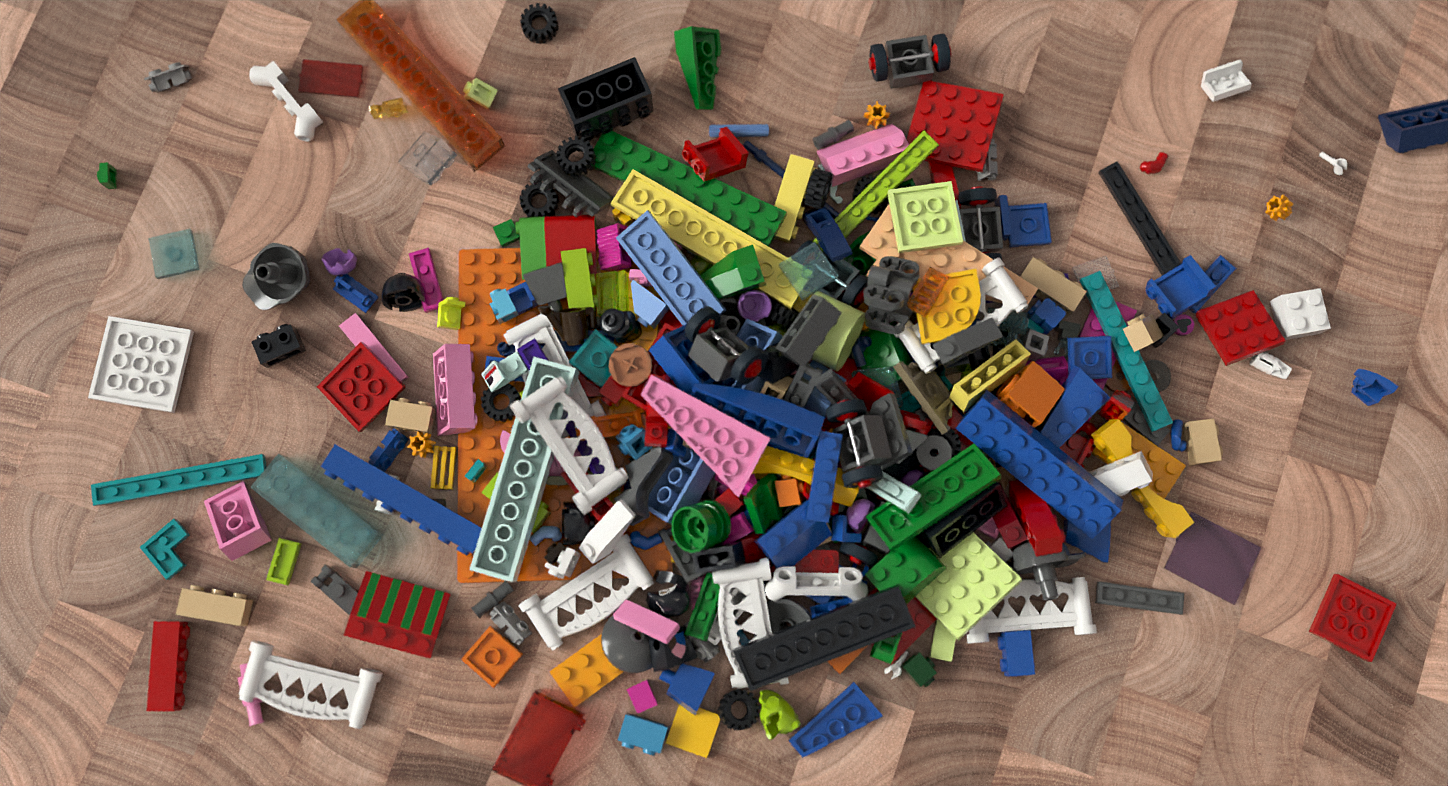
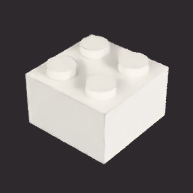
[1270,288,1331,340]

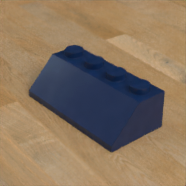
[1378,99,1448,153]

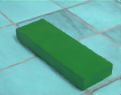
[685,572,720,642]

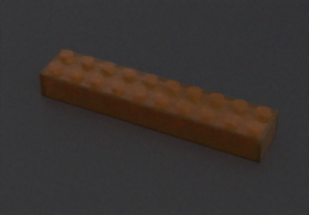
[336,0,505,172]

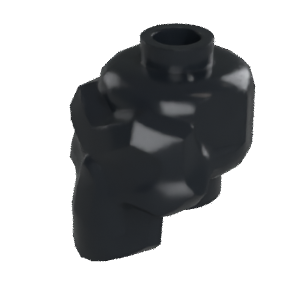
[599,308,642,343]

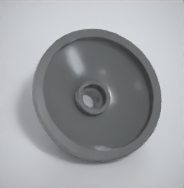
[754,597,812,637]
[601,615,652,673]

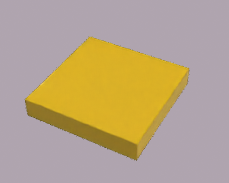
[666,704,721,758]

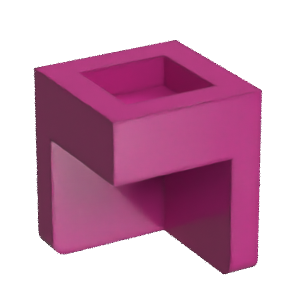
[627,679,658,713]

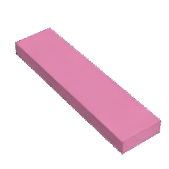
[339,313,408,382]

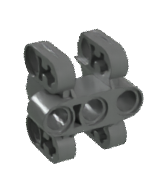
[864,256,920,334]

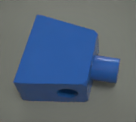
[659,664,715,715]

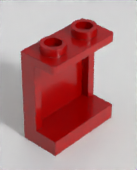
[682,126,749,182]

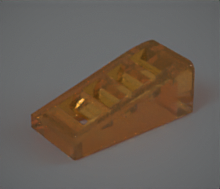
[907,267,949,317]

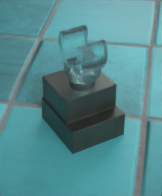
[1054,320,1081,357]

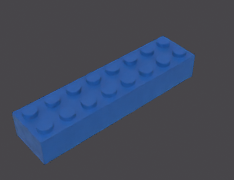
[956,390,1123,539]

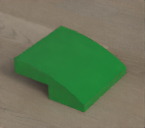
[744,473,787,534]

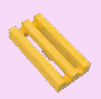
[430,446,457,490]

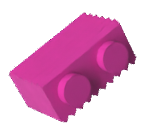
[596,223,632,272]

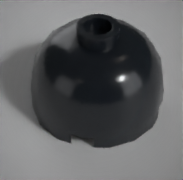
[382,273,425,312]
[562,502,594,545]

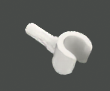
[1319,152,1347,175]
[884,651,909,680]

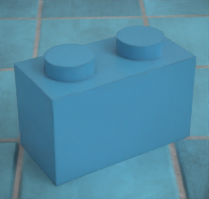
[618,713,668,756]

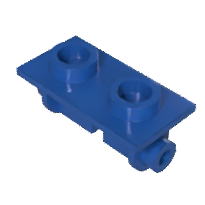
[333,274,379,313]
[368,428,409,472]

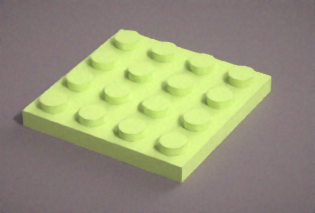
[915,532,1022,641]

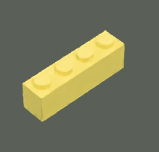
[774,154,817,243]
[949,339,1031,412]

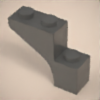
[614,447,673,526]

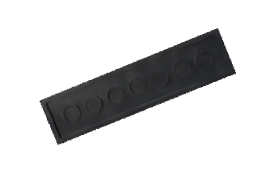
[733,584,915,691]

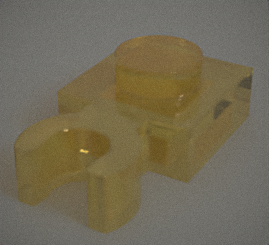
[369,97,408,119]

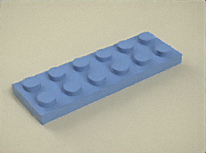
[616,210,726,325]

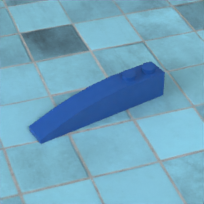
[690,383,825,458]

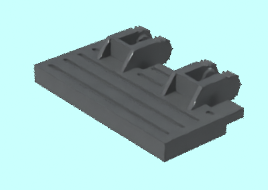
[527,150,614,217]

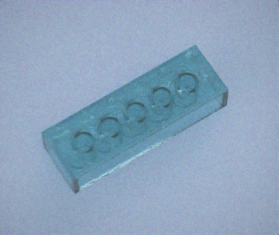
[250,453,384,568]

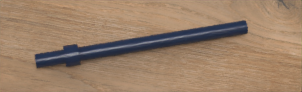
[743,140,840,219]

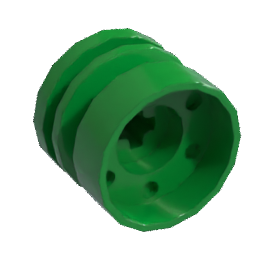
[672,500,731,553]

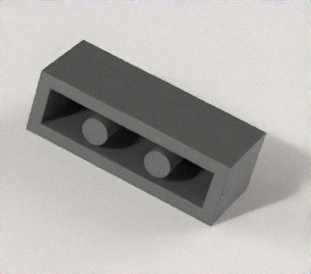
[776,294,842,367]

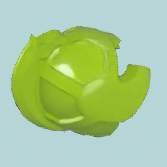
[759,690,801,740]

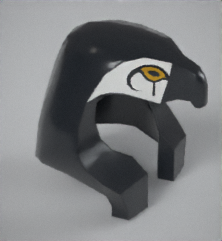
[646,570,691,617]

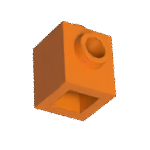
[775,474,806,507]

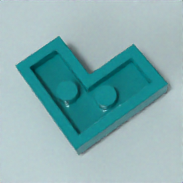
[140,519,190,580]

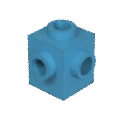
[616,424,652,460]

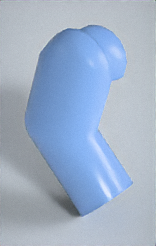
[530,526,562,546]

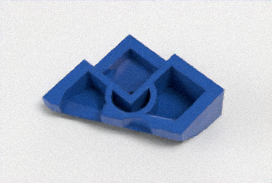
[1351,369,1398,406]
[1064,519,1111,563]

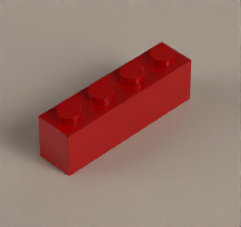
[1009,480,1065,557]
[146,621,190,712]

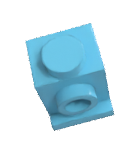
[489,289,519,324]

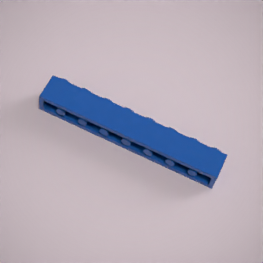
[321,444,482,556]

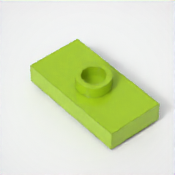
[266,538,302,586]

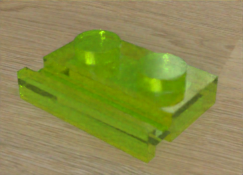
[596,270,629,316]

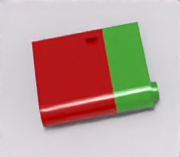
[515,215,597,280]

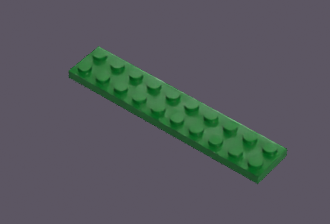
[592,131,787,247]

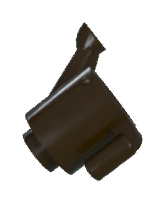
[537,306,597,345]

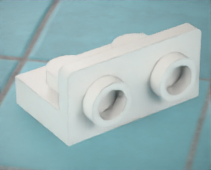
[544,547,581,579]

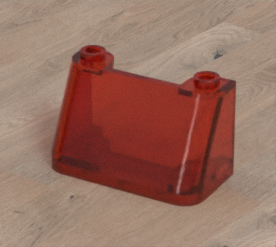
[492,688,586,786]

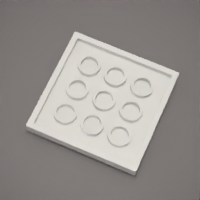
[88,316,194,413]

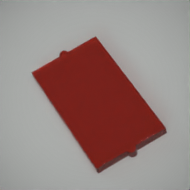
[298,59,363,98]

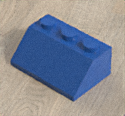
[649,324,718,395]
[754,499,832,569]

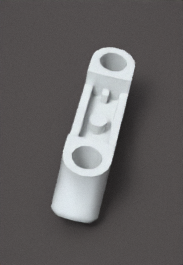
[249,61,323,141]
[765,567,868,602]

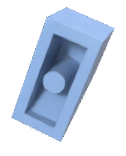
[631,280,669,329]

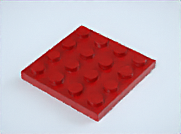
[906,81,1004,172]

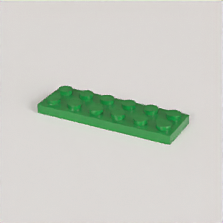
[866,443,1001,552]

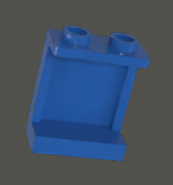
[1145,255,1216,319]

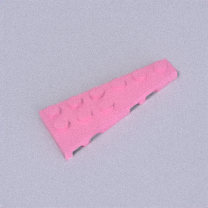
[641,375,770,498]

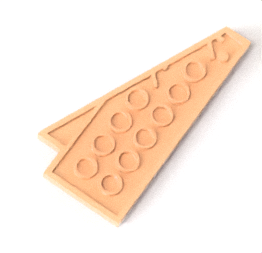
[859,205,1038,304]

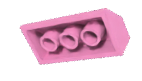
[817,124,909,187]
[433,344,477,436]

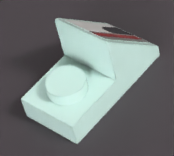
[482,351,529,393]

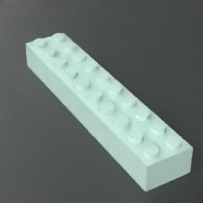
[469,357,579,582]

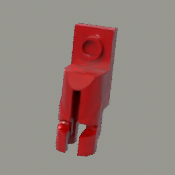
[645,374,670,447]

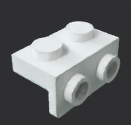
[1201,60,1252,102]

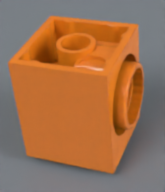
[996,361,1065,428]

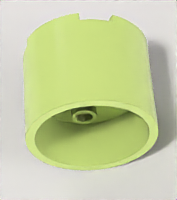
[812,291,865,371]

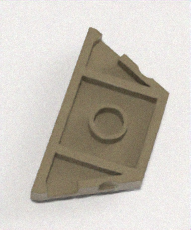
[894,362,954,435]

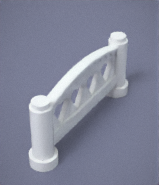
[894,258,1028,374]
[503,306,606,438]
[510,376,629,515]
[518,534,654,651]
[712,558,789,689]
[967,577,1097,644]
[239,641,383,729]

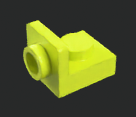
[437,297,466,330]

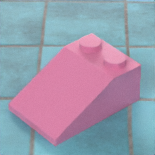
[204,481,272,561]

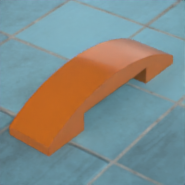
[574,409,646,441]

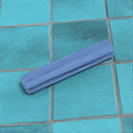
[709,124,769,137]

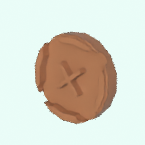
[609,343,652,387]

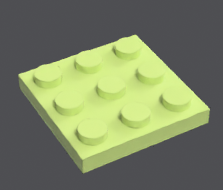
[887,181,963,253]

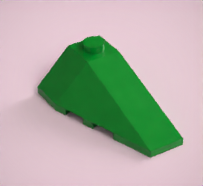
[674,26,721,110]
[700,245,766,301]

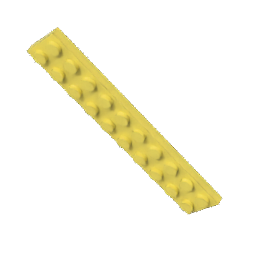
[611,169,813,309]

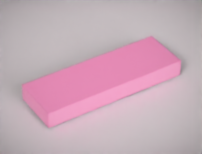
[613,599,680,644]

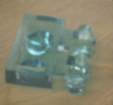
[987,307,1030,347]

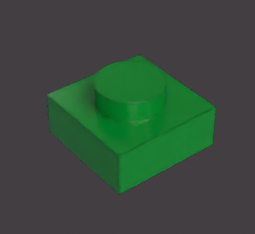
[97,162,117,189]
[493,219,520,247]

